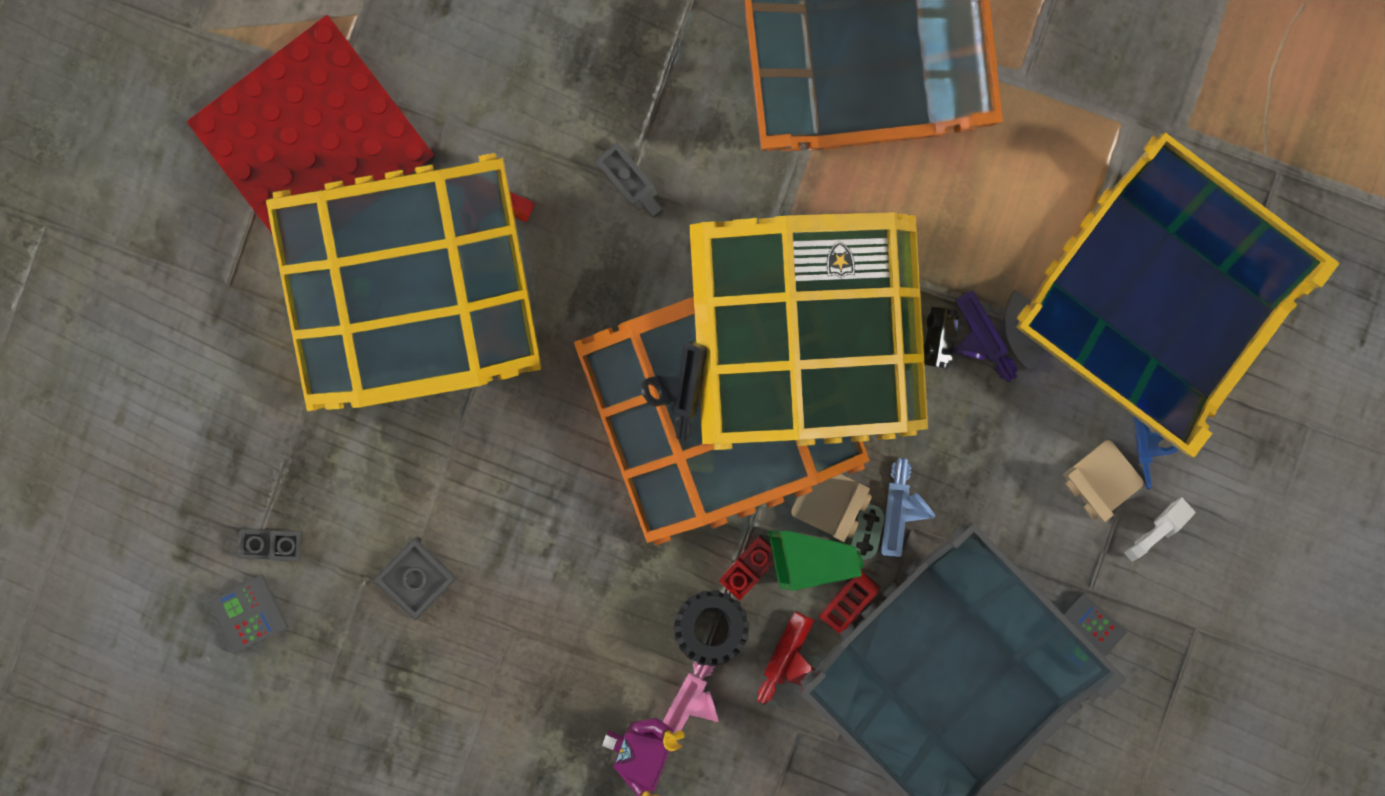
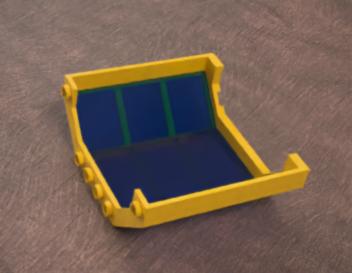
[1016,132,1340,458]

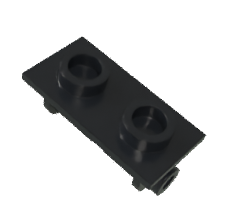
[923,307,959,369]

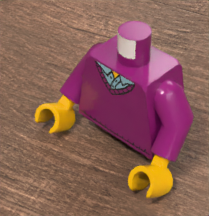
[602,718,684,796]

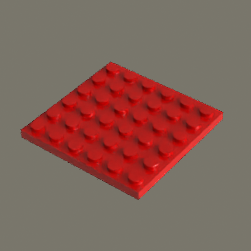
[186,15,436,263]

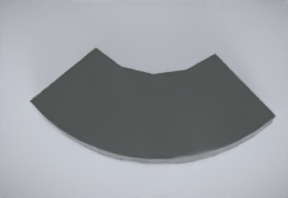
[1004,290,1045,372]

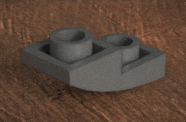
[238,528,301,561]

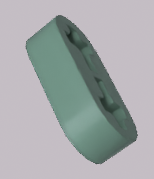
[851,504,884,560]

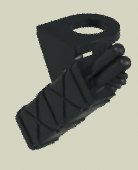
[641,341,707,441]

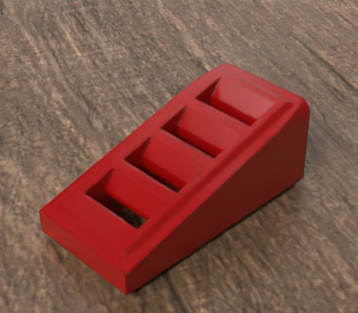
[819,571,880,634]

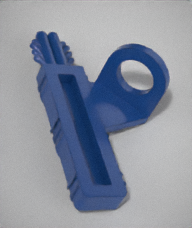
[1133,391,1180,489]

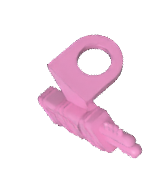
[662,662,719,741]

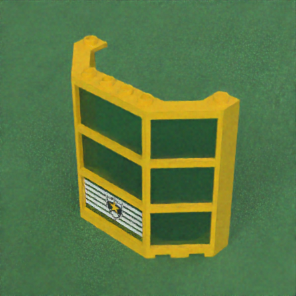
[689,212,928,450]

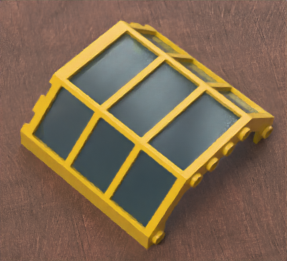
[266,153,542,411]

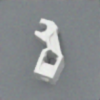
[1124,498,1196,561]

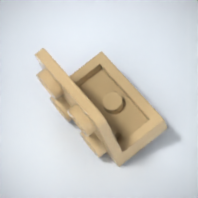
[1063,440,1144,522]
[791,463,872,542]

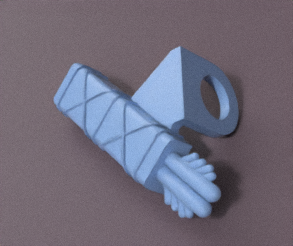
[880,457,936,557]

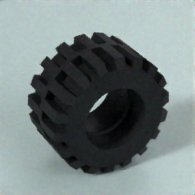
[674,590,749,666]

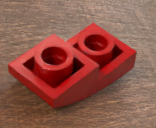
[718,535,774,601]

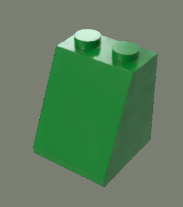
[768,529,863,591]

